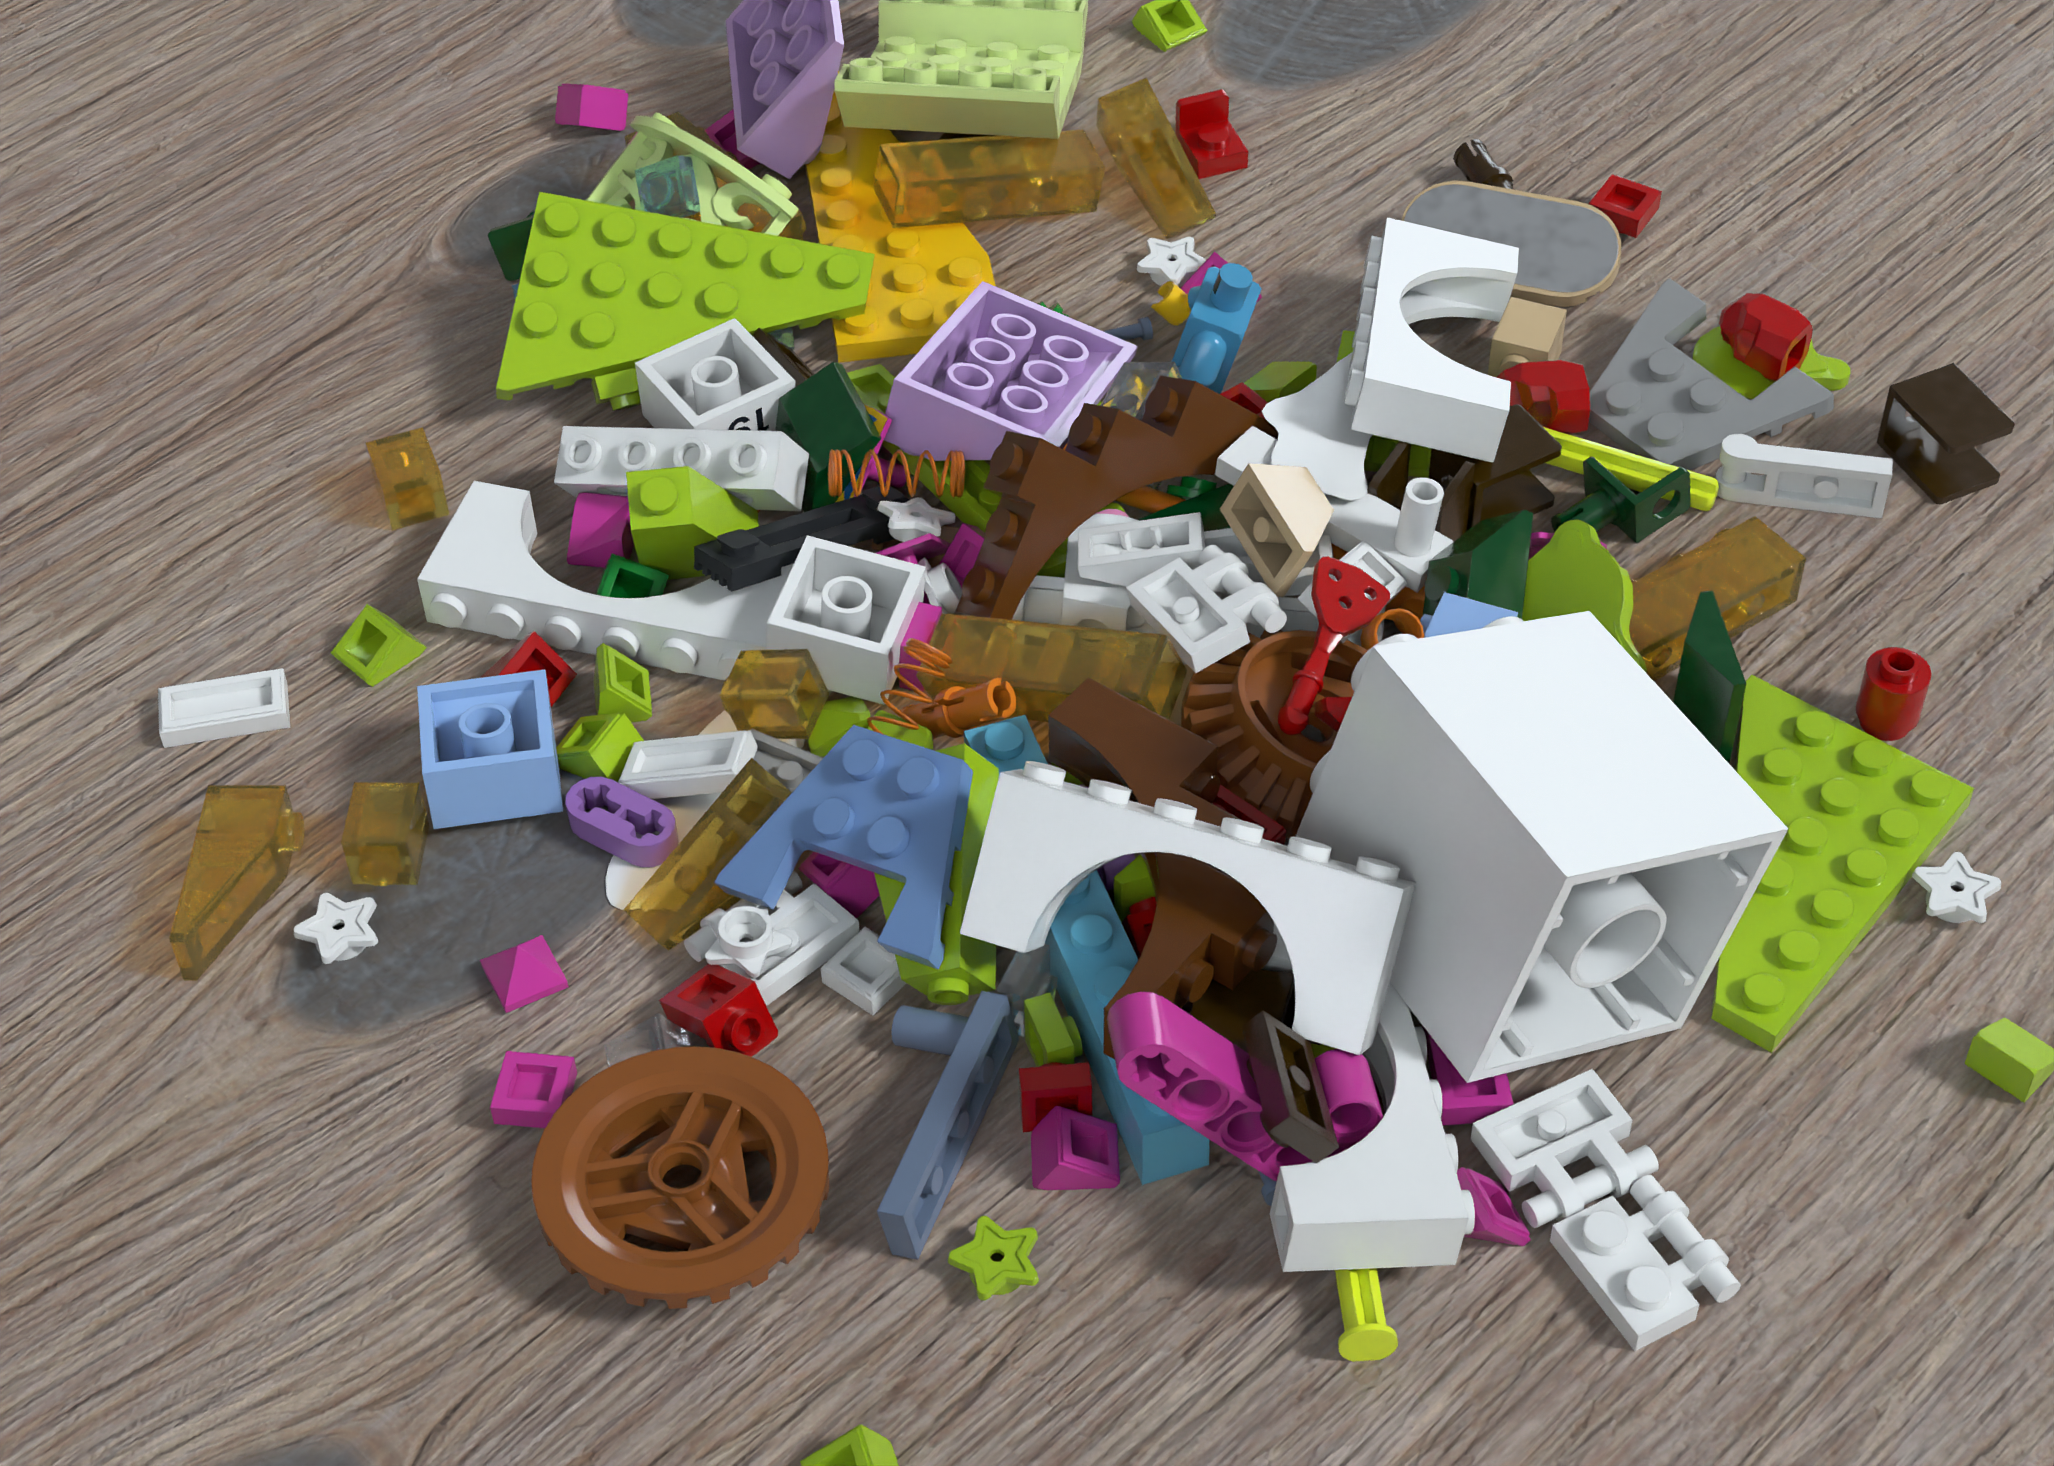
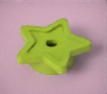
[947,1216,1039,1300]

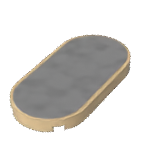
[1401,181,1621,307]

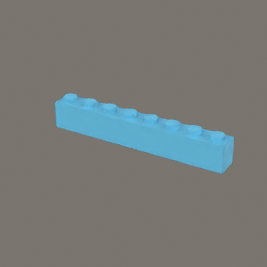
[964,715,1210,1185]

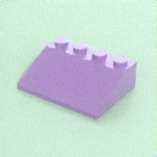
[726,0,844,179]
[884,281,1138,461]

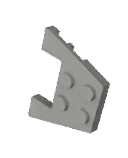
[1589,278,1834,470]

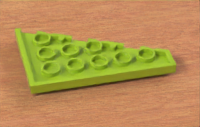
[496,192,875,401]
[1711,675,1974,1053]

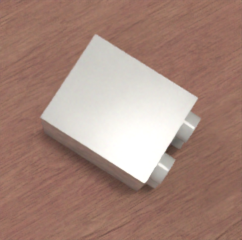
[1296,611,1788,1083]

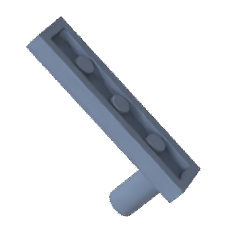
[877,991,1019,1260]

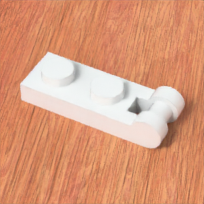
[1715,434,1893,518]

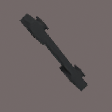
[694,485,910,592]

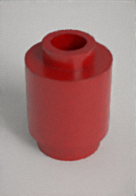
[1855,647,1931,741]

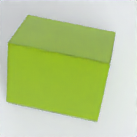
[594,643,652,723]

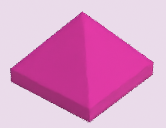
[480,935,569,1013]
[1456,1167,1531,1246]

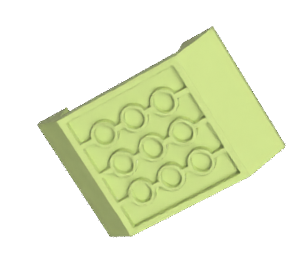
[834,0,1088,139]

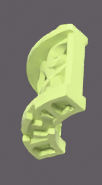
[586,112,799,236]

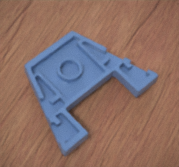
[714,725,973,970]

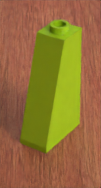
[874,743,999,1005]

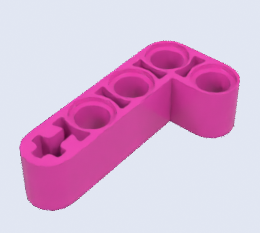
[1107,992,1383,1182]

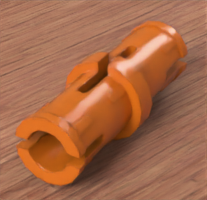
[898,677,1016,739]

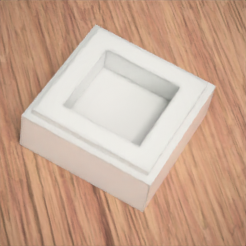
[821,927,906,1015]

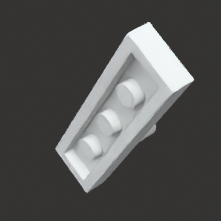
[1215,426,1454,593]

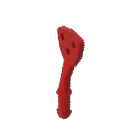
[1278,556,1390,735]

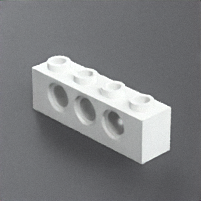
[554,426,809,511]

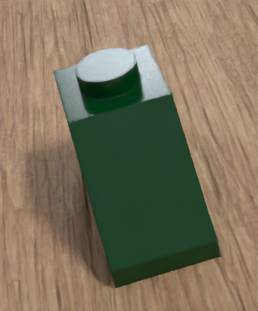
[1423,510,1533,619]

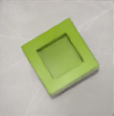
[591,368,641,411]
[1024,993,1083,1067]

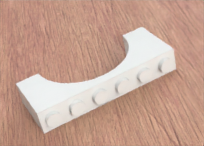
[1344,218,1519,463]
[417,481,794,690]
[960,761,1416,1055]
[1261,922,1475,1272]

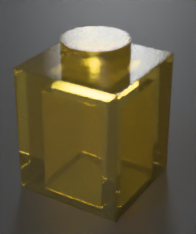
[365,427,449,530]
[720,649,829,739]
[341,782,429,886]

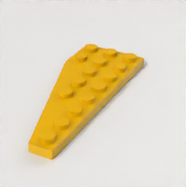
[805,72,996,363]

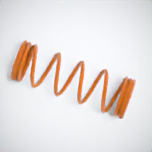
[828,449,965,498]
[1360,608,1424,650]
[867,638,953,734]

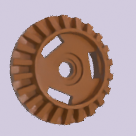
[1181,629,1368,839]
[531,1046,830,1309]

